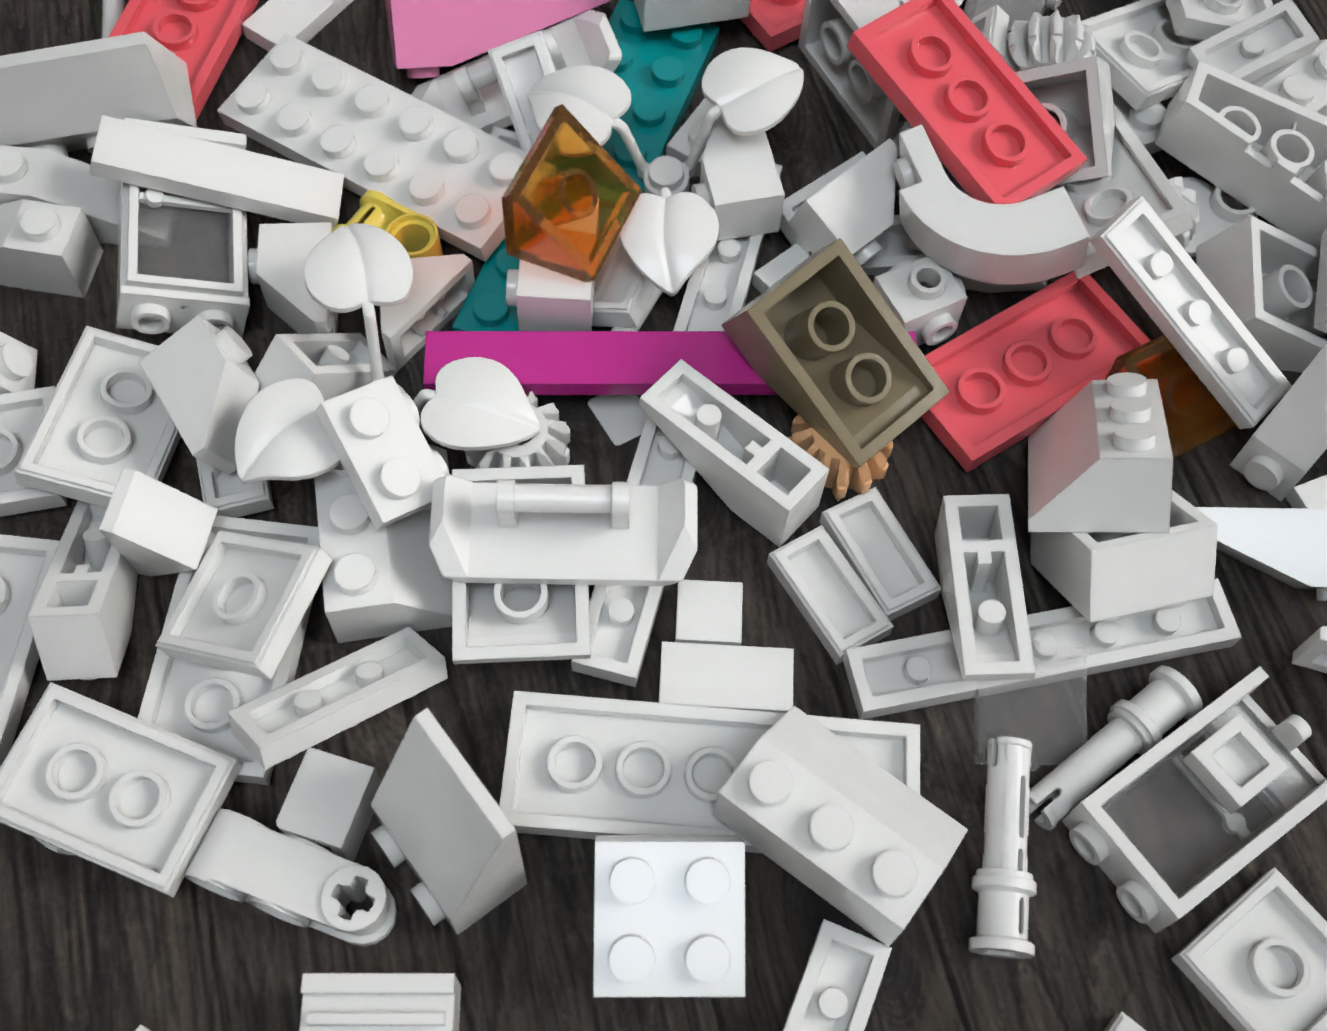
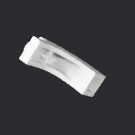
[893,124,1090,285]

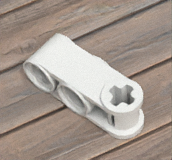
[184,808,398,947]

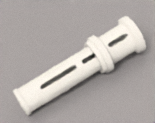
[1029,665,1203,831]
[968,736,1037,959]

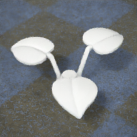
[527,47,804,297]
[235,223,539,484]

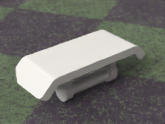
[411,9,622,134]
[429,474,698,586]

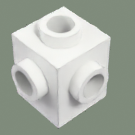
[873,256,968,346]

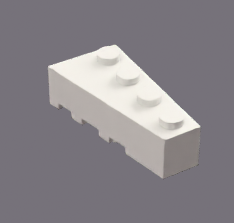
[1155,61,1327,250]

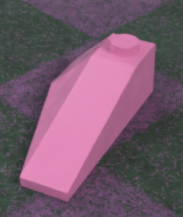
[385,0,611,78]

